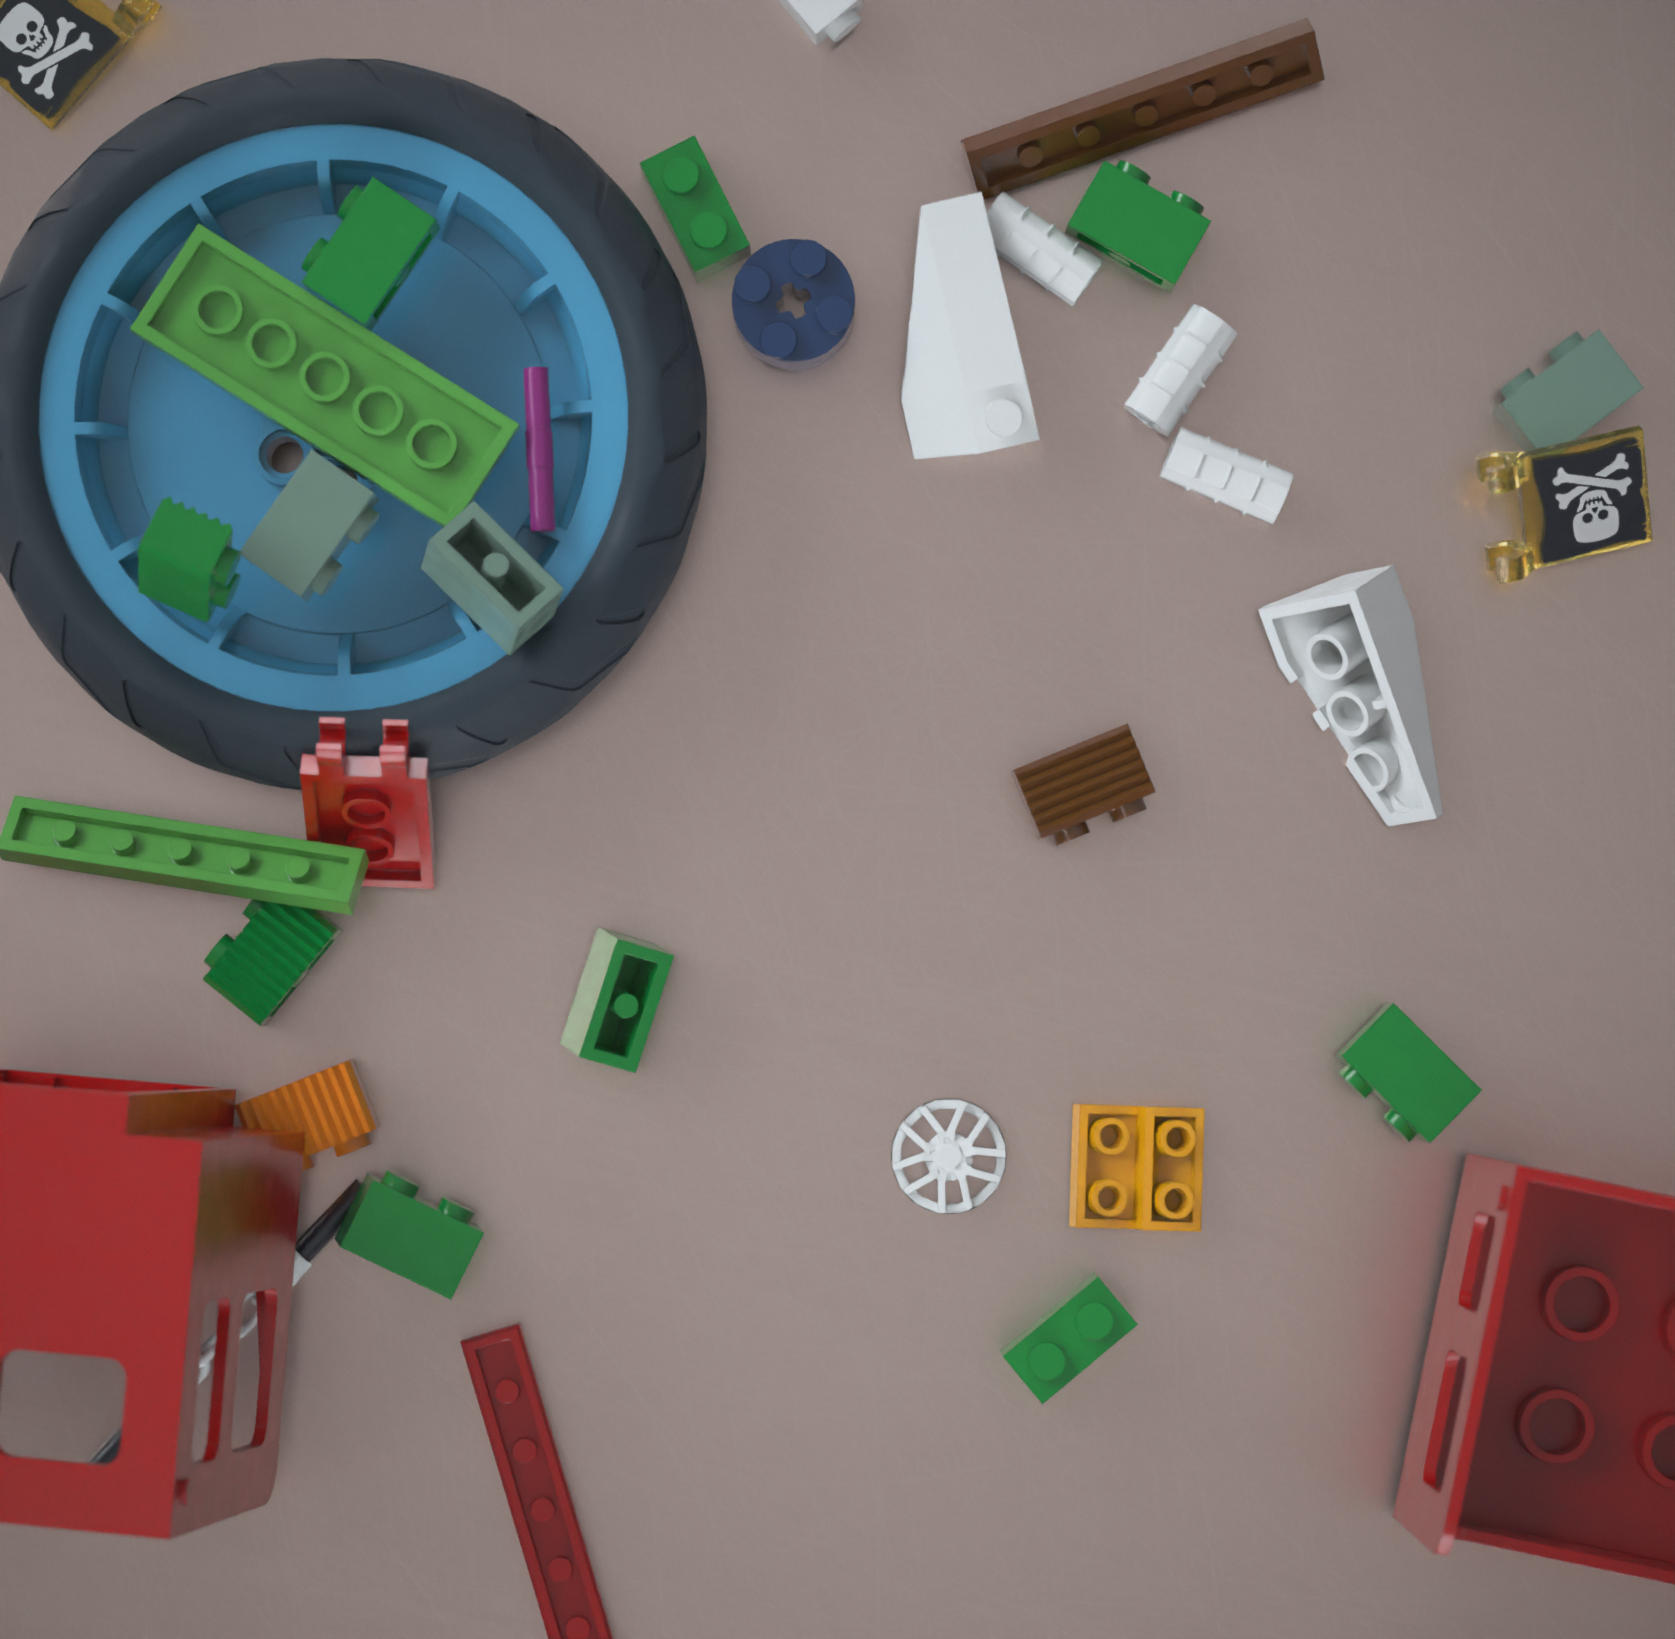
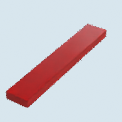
[460,1322,615,1639]

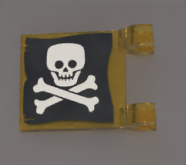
[0,0,162,130]
[1476,425,1653,584]

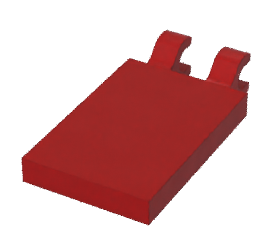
[300,717,436,889]

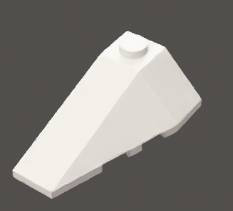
[901,191,1040,459]
[1258,564,1443,826]

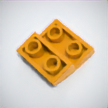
[1069,1104,1205,1232]

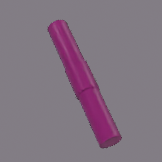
[523,367,556,533]

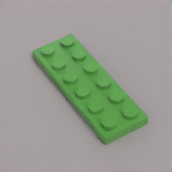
[130,223,520,528]

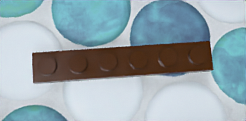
[961,18,1325,200]

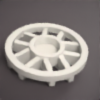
[891,1098,1006,1214]

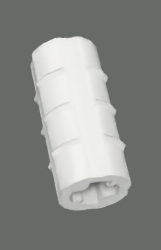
[987,191,1104,307]
[1124,304,1238,436]
[1159,427,1294,524]

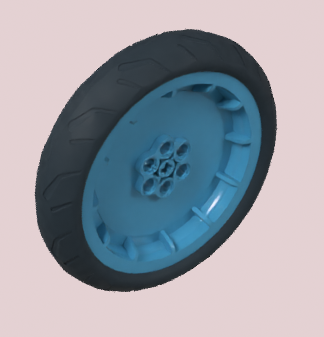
[0,58,707,790]

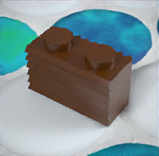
[1011,723,1155,846]

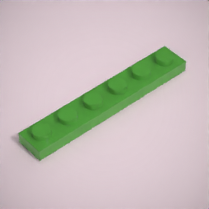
[0,796,369,915]

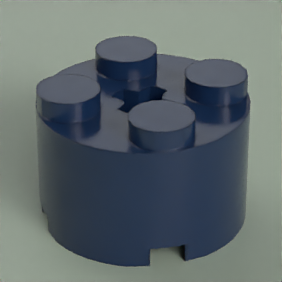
[732,239,855,371]

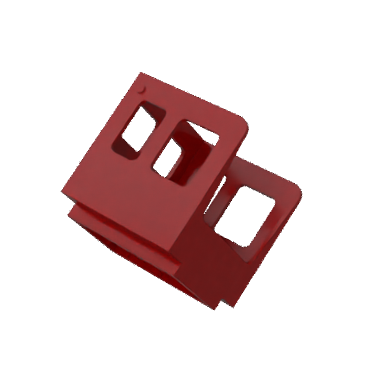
[0,1069,305,1540]
[1393,1153,1675,1585]

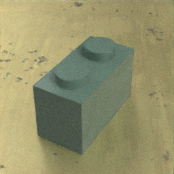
[1493,329,1644,458]
[240,449,380,602]
[421,501,564,656]

